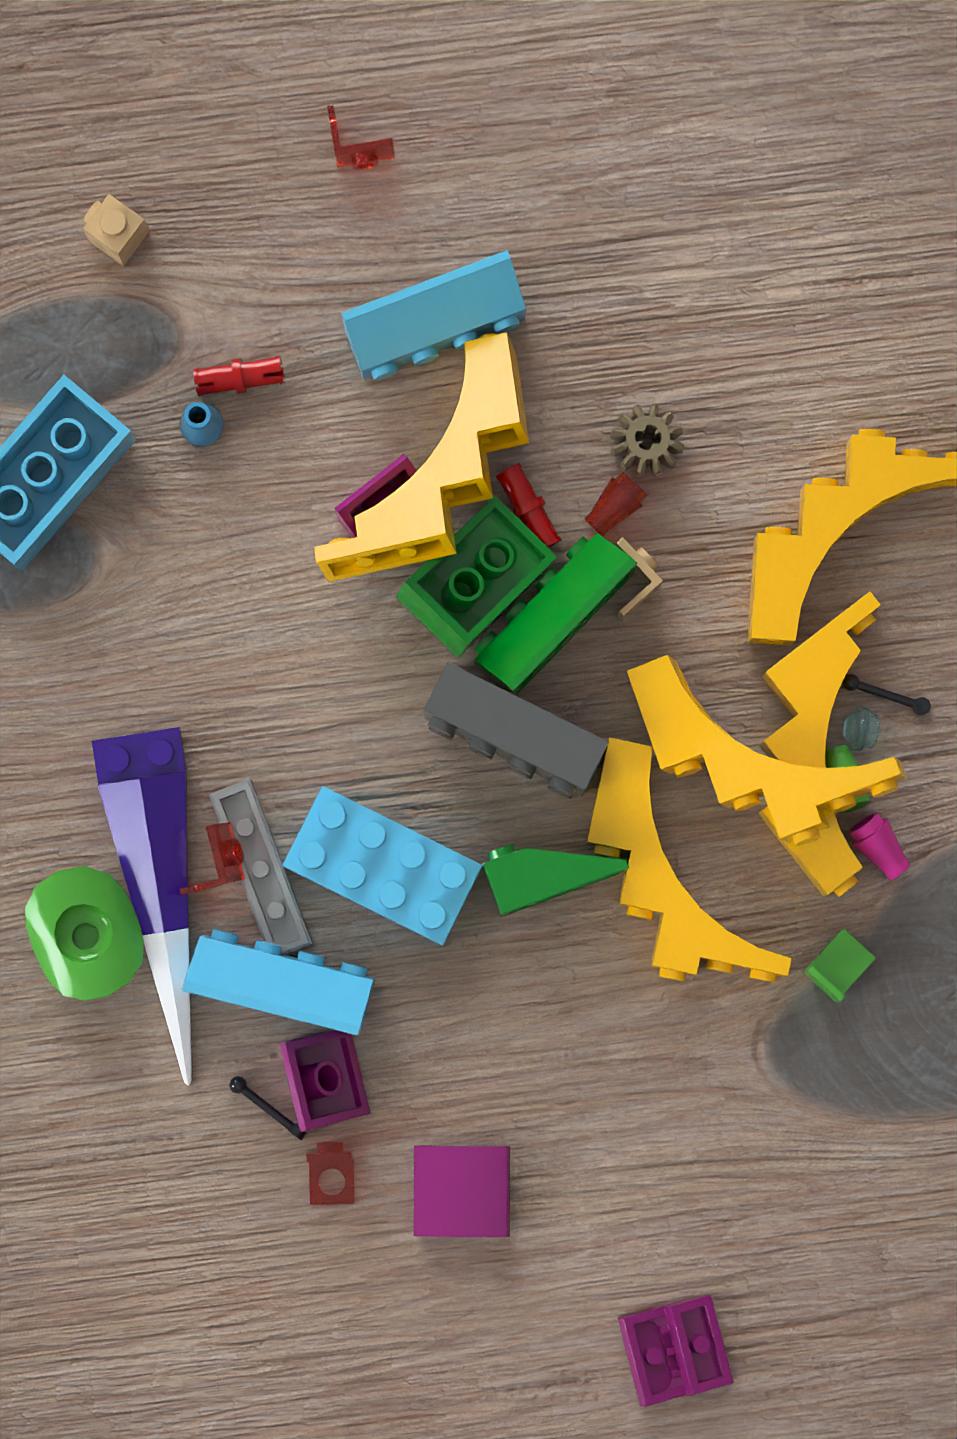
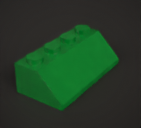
[474,533,637,696]

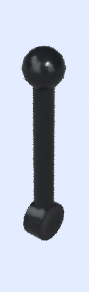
[842,674,931,715]
[229,1076,307,1140]

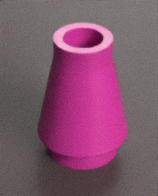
[849,812,910,880]

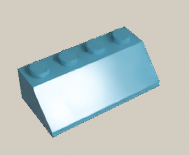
[341,250,526,381]
[182,929,375,1036]

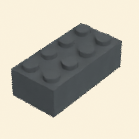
[423,662,609,799]

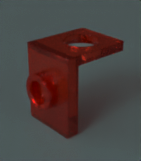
[327,105,395,170]
[179,822,245,895]
[306,1142,355,1205]

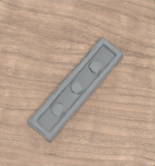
[209,779,313,955]

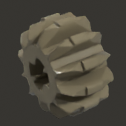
[610,404,684,479]

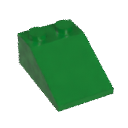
[396,496,557,658]
[483,844,629,917]

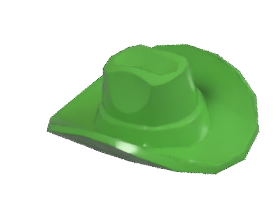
[25,866,144,1001]

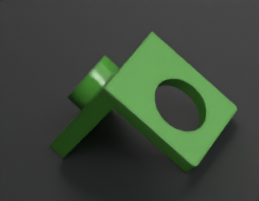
[803,929,876,1002]

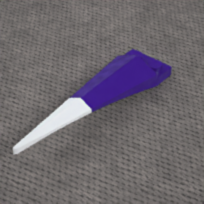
[91,727,192,1086]

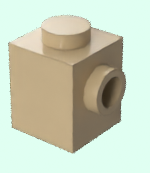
[83,194,149,266]

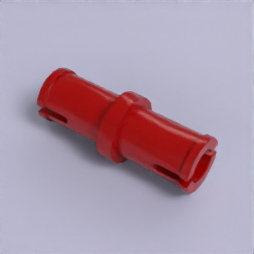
[193,355,285,397]
[495,463,562,548]

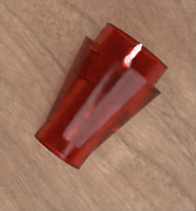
[584,471,648,536]

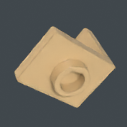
[615,537,663,621]

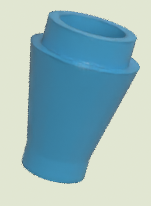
[180,402,223,446]

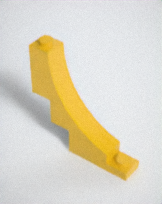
[314,332,529,582]
[758,591,881,897]

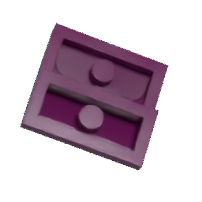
[414,1145,510,1237]
[618,1295,734,1407]

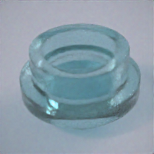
[843,707,880,751]

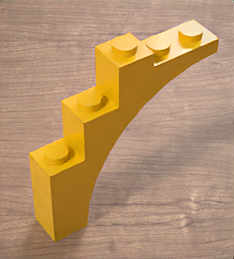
[748,429,957,646]
[627,655,907,846]
[586,737,792,983]

